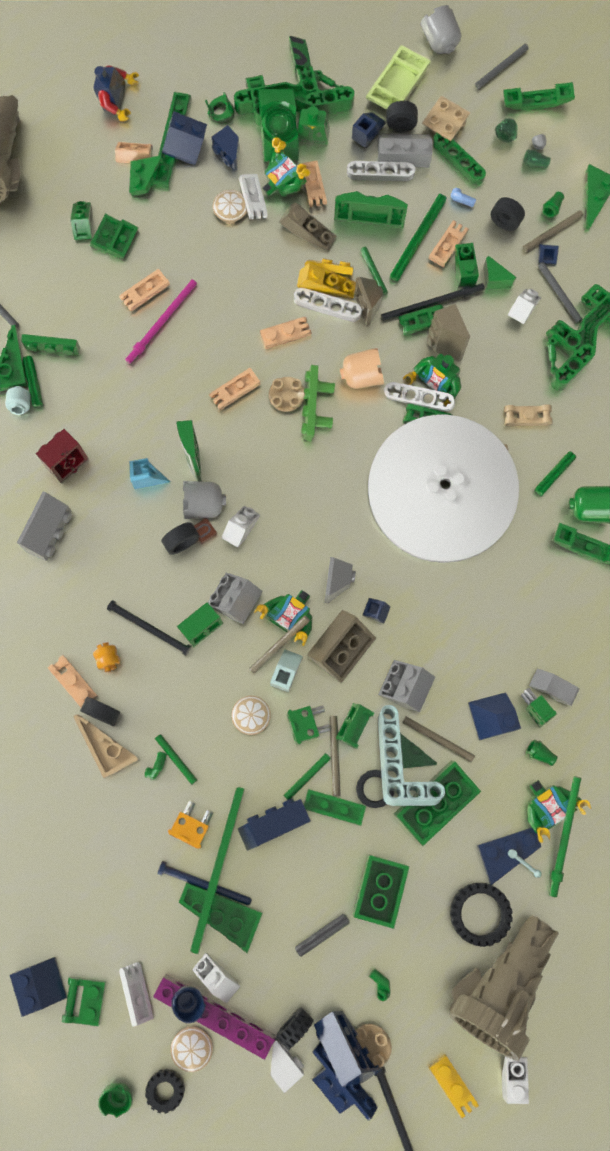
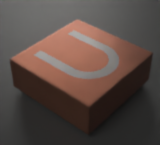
[194,518,217,544]

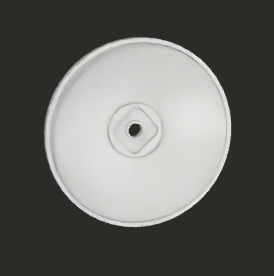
[368,415,519,563]

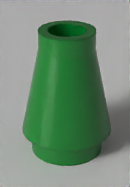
[542,191,564,218]
[526,740,558,766]

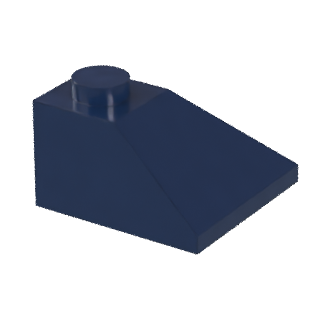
[468,692,521,740]

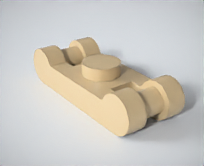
[504,404,553,426]

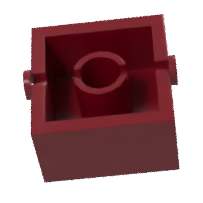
[35,429,88,483]

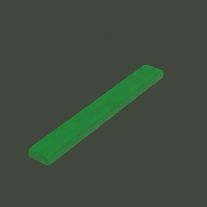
[190,787,245,954]

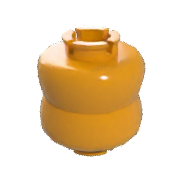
[93,642,121,672]

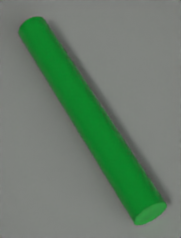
[360,247,388,296]
[155,734,198,785]
[283,753,331,800]

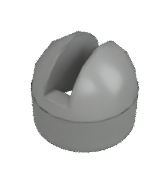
[532,134,547,150]

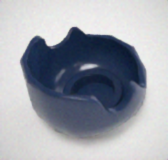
[171,986,206,1024]

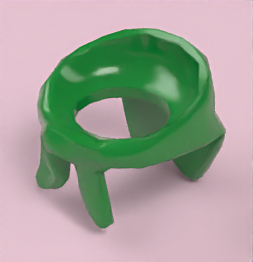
[205,92,235,122]

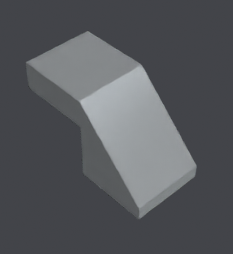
[529,669,580,706]

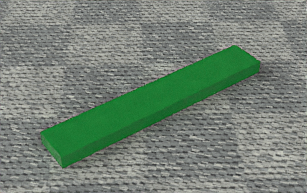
[152,92,191,188]

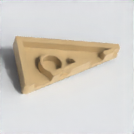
[73,714,139,778]

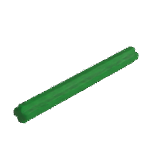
[390,194,447,282]

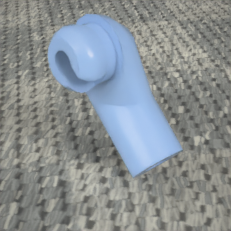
[451,188,476,207]

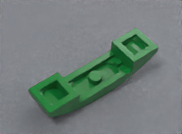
[503,82,575,110]
[553,523,610,565]

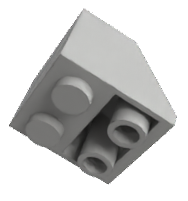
[208,573,263,624]
[378,660,435,712]

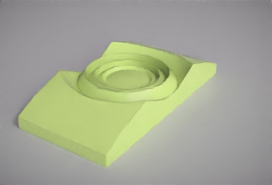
[366,45,430,110]

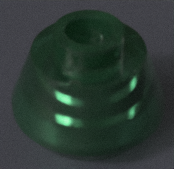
[495,118,518,142]

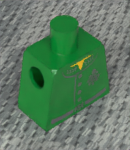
[297,106,330,144]

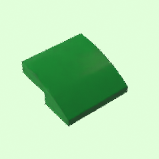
[90,213,139,259]

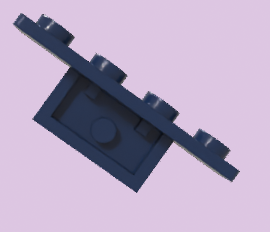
[312,1041,378,1121]

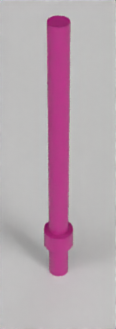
[125,279,197,364]

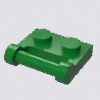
[61,977,107,1027]

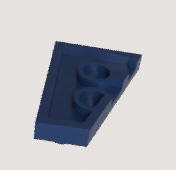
[477,827,542,885]

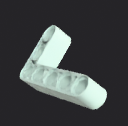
[378,705,445,806]

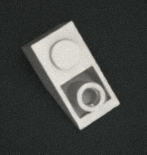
[508,289,541,324]
[222,506,260,547]
[192,953,240,1003]
[271,1037,304,1093]
[502,1057,529,1104]

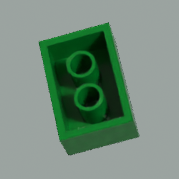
[353,854,410,929]

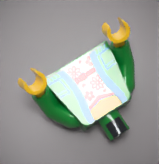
[262,137,310,197]
[403,354,462,407]
[254,590,313,646]
[527,780,592,843]

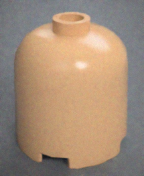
[340,348,384,389]

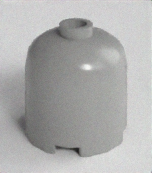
[420,5,462,54]
[183,481,226,519]

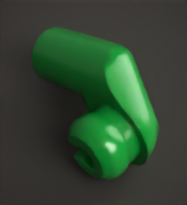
[144,752,167,780]
[369,968,391,1001]

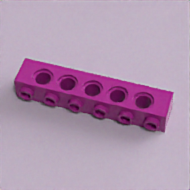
[153,974,275,1060]

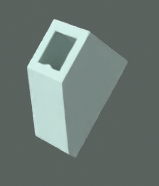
[270,649,303,693]

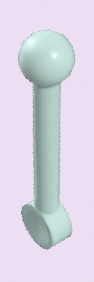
[508,849,542,878]

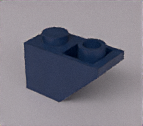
[352,112,386,148]
[211,125,240,171]

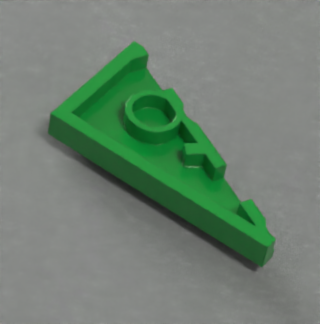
[585,164,610,230]
[0,325,27,391]

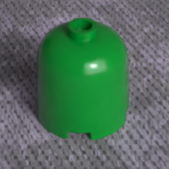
[569,486,610,524]

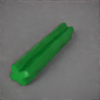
[22,356,43,408]
[535,451,576,496]

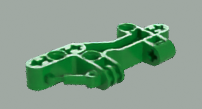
[234,66,355,126]
[546,284,610,391]

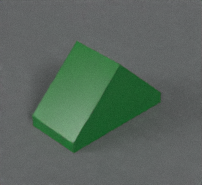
[483,256,517,290]

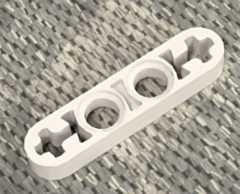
[347,161,415,181]
[294,288,362,322]
[384,382,455,412]

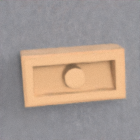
[115,142,153,163]

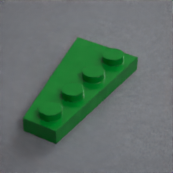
[179,883,263,953]

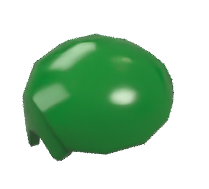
[98,1082,133,1118]

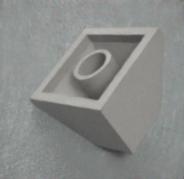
[324,557,356,603]

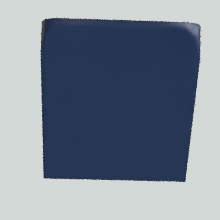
[538,244,559,264]
[362,598,390,624]

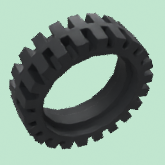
[450,883,513,947]

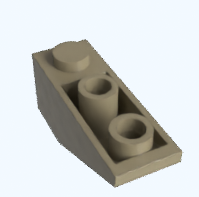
[279,202,337,251]

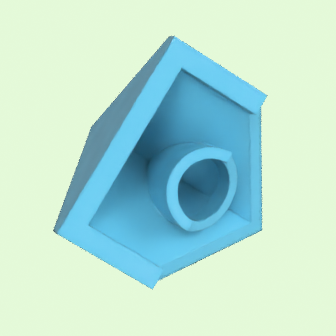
[129,458,171,489]

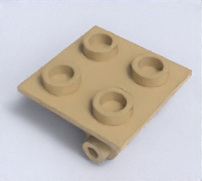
[422,96,470,141]

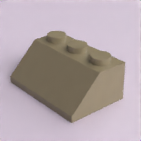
[427,304,470,362]
[307,610,376,683]

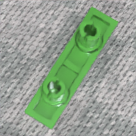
[301,365,335,441]

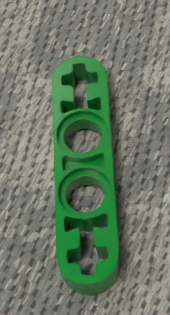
[433,133,486,185]

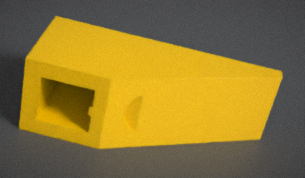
[297,263,356,299]

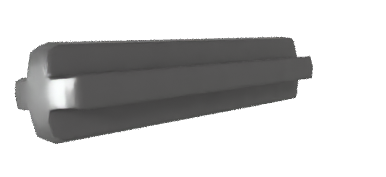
[295,914,350,957]

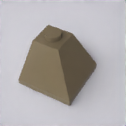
[354,277,383,327]

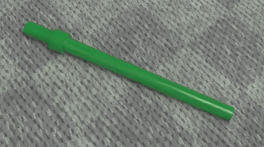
[549,776,582,897]

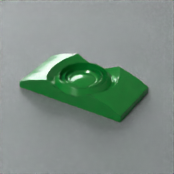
[258,89,299,162]
[334,191,408,227]

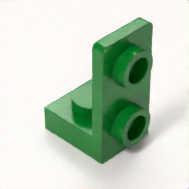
[70,201,92,240]

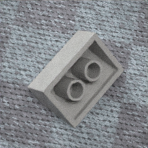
[378,133,432,167]
[17,491,72,561]

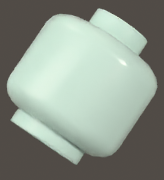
[5,386,31,415]

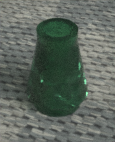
[523,149,551,168]

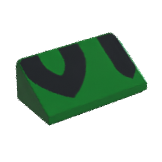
[289,36,311,73]

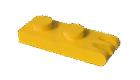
[305,258,354,275]
[429,1054,479,1119]

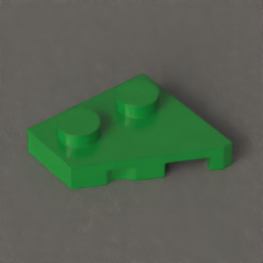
[129,155,164,196]

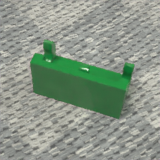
[177,602,223,648]
[336,703,374,749]

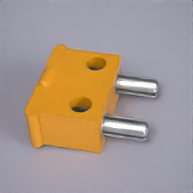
[168,801,213,849]

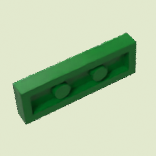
[21,334,80,355]
[304,789,366,826]

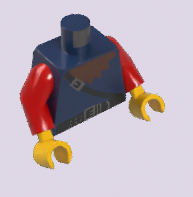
[93,65,139,122]

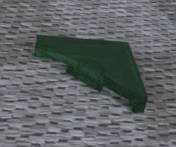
[400,732,437,769]

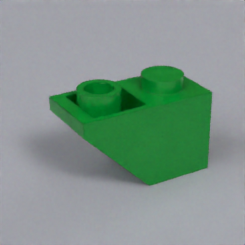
[455,243,479,288]

